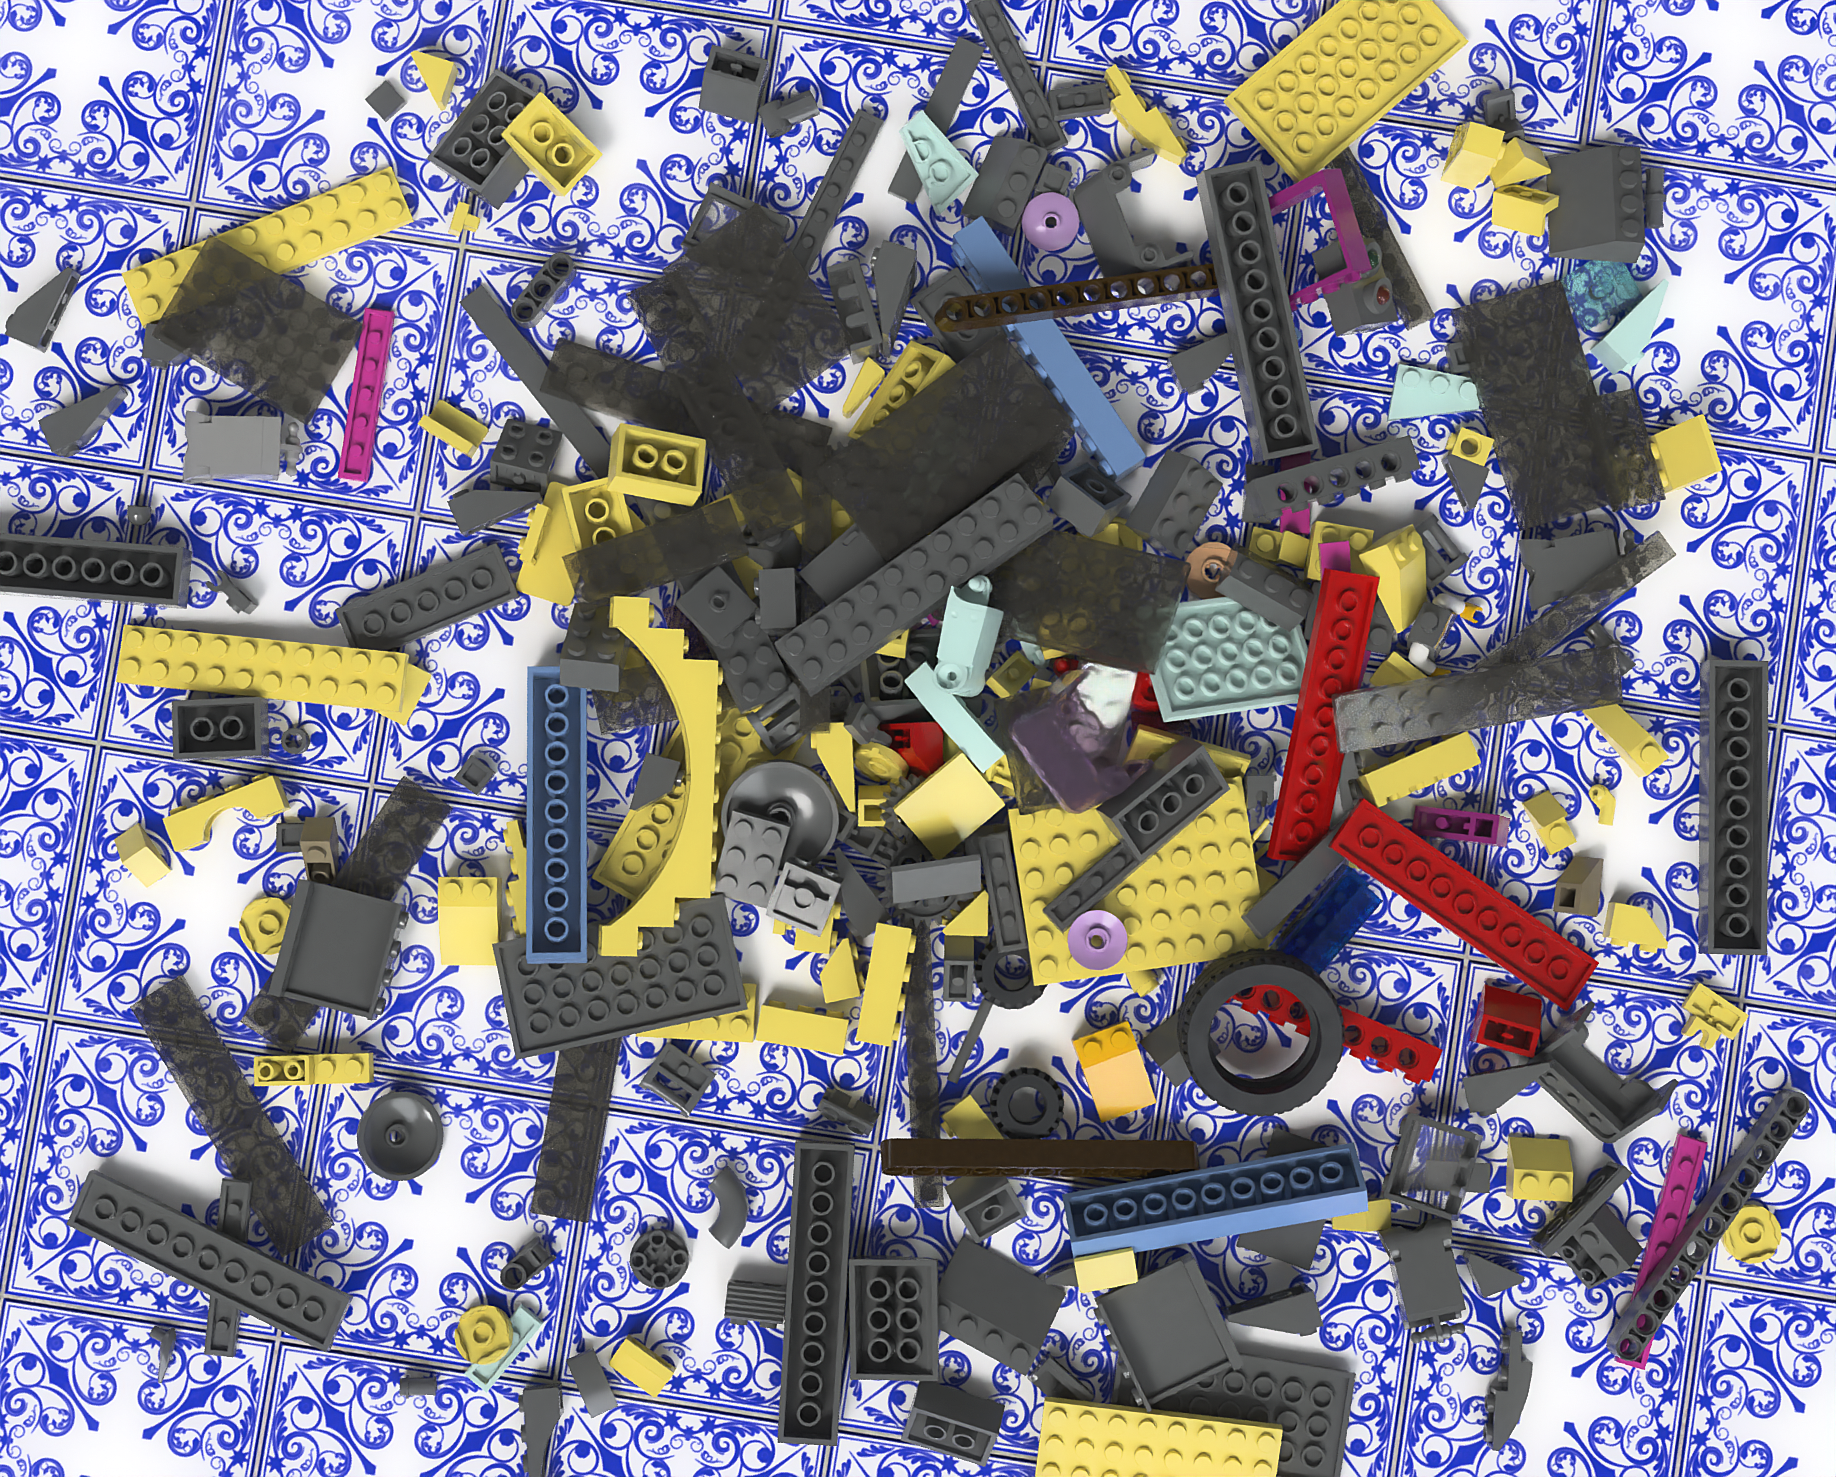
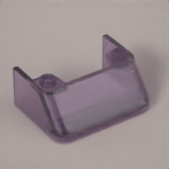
[1008,669,1154,814]

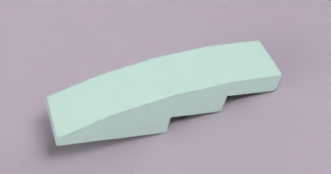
[904,661,1005,773]

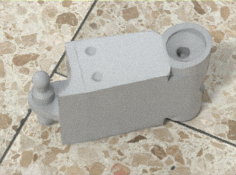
[182,410,303,484]

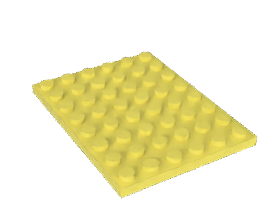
[1008,776,1269,986]

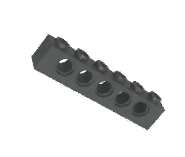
[1244,435,1421,521]

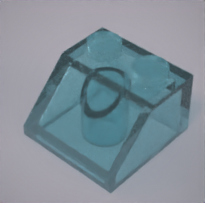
[1557,260,1644,332]

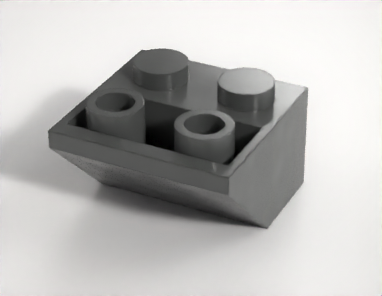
[698,44,770,124]
[1556,1203,1643,1290]

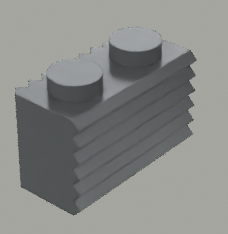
[724,1279,787,1329]

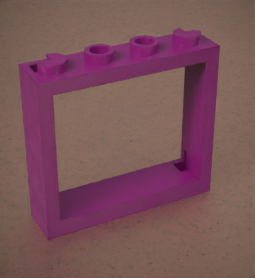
[1268,168,1372,312]

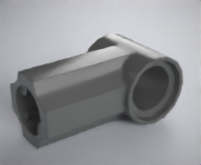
[758,90,820,138]

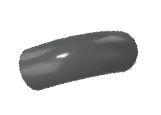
[708,1166,749,1249]

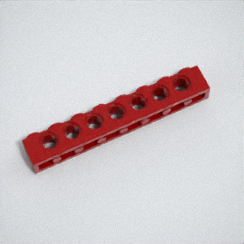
[1226,985,1443,1084]

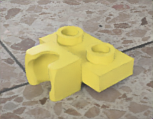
[1681,982,1749,1050]

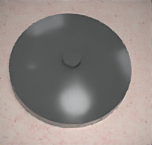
[721,759,839,876]

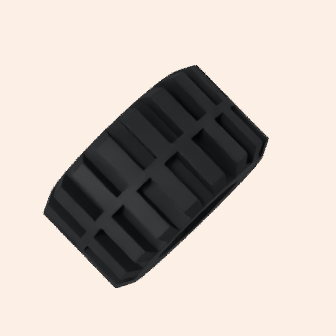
[975,939,1048,1010]
[990,1067,1065,1139]

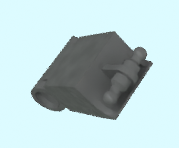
[1518,529,1643,611]
[1377,1217,1466,1344]

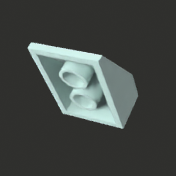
[1590,279,1669,375]

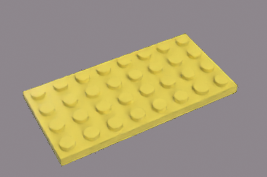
[1223,0,1469,183]
[591,683,809,903]
[1035,1396,1283,1477]

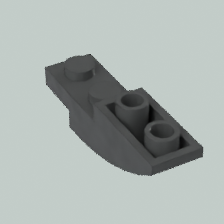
[1483,1327,1533,1451]

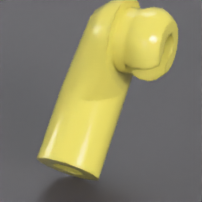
[1589,784,1616,826]

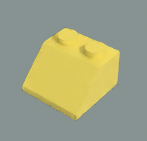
[1506,1137,1573,1202]

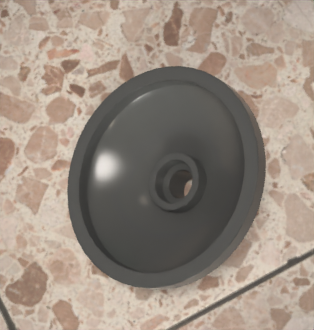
[356,1092,444,1181]

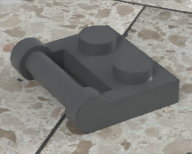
[1415,514,1470,591]
[746,682,822,757]
[638,1042,717,1118]

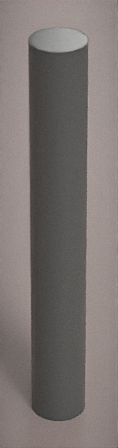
[947,999,993,1084]

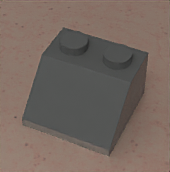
[1045,462,1132,538]
[944,1177,1027,1244]

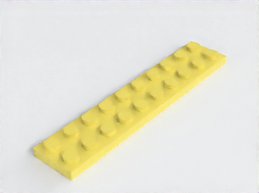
[121,167,414,329]
[116,625,409,713]

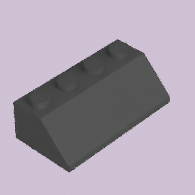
[1096,735,1230,863]

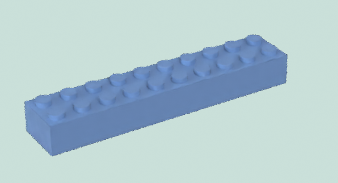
[951,216,1147,483]
[526,666,587,964]
[1062,1142,1368,1259]

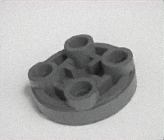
[629,1228,690,1290]

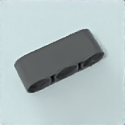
[511,252,577,329]

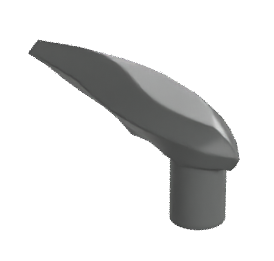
[150,1326,176,1383]

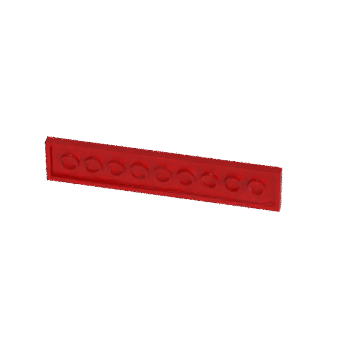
[1267,568,1380,862]
[1328,798,1599,1011]

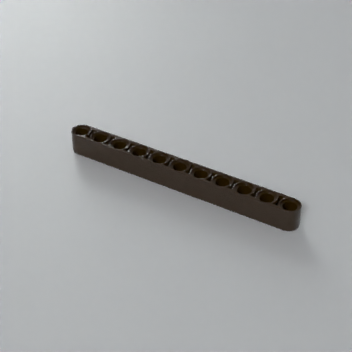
[934,263,1220,333]
[880,1138,1200,1178]

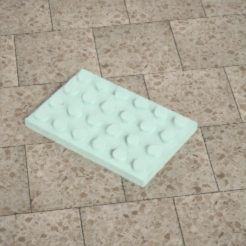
[1131,597,1308,722]

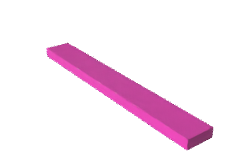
[1614,1133,1708,1370]

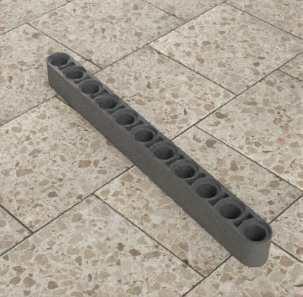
[1606,1090,1810,1361]

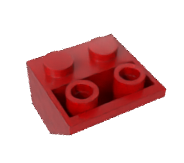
[880,722,944,780]
[1469,984,1542,1058]

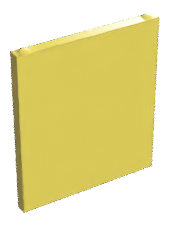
[893,751,1005,860]

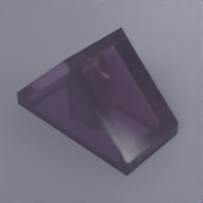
[662,605,710,660]

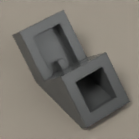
[1483,88,1525,143]

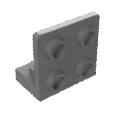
[490,419,563,496]

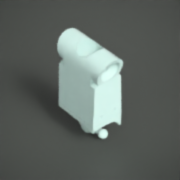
[932,575,1004,697]

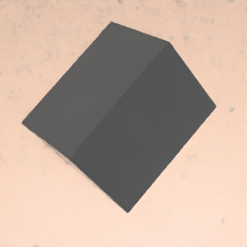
[1139,1010,1221,1088]

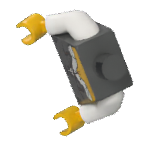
[1407,593,1483,687]

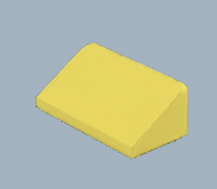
[1074,1247,1138,1293]

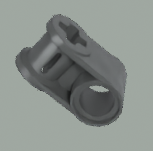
[500,1236,556,1290]

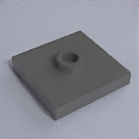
[675,565,758,647]

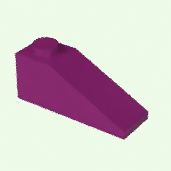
[1412,805,1510,847]

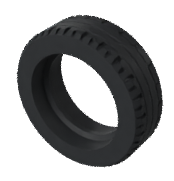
[1177,948,1345,1117]

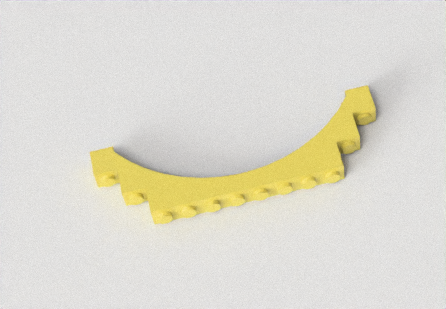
[598,596,723,956]

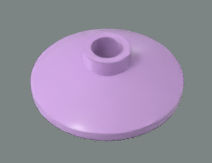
[1022,192,1079,251]
[1067,910,1127,970]

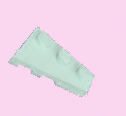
[899,110,979,215]
[1386,364,1484,422]

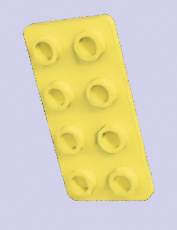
[516,481,581,607]

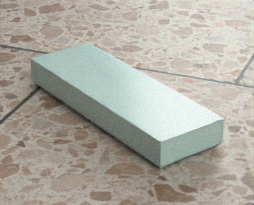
[464,1304,544,1393]

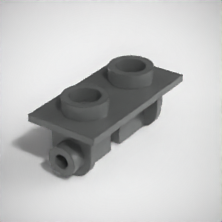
[817,1087,880,1136]

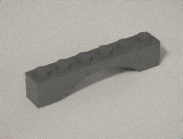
[518,1383,564,1477]

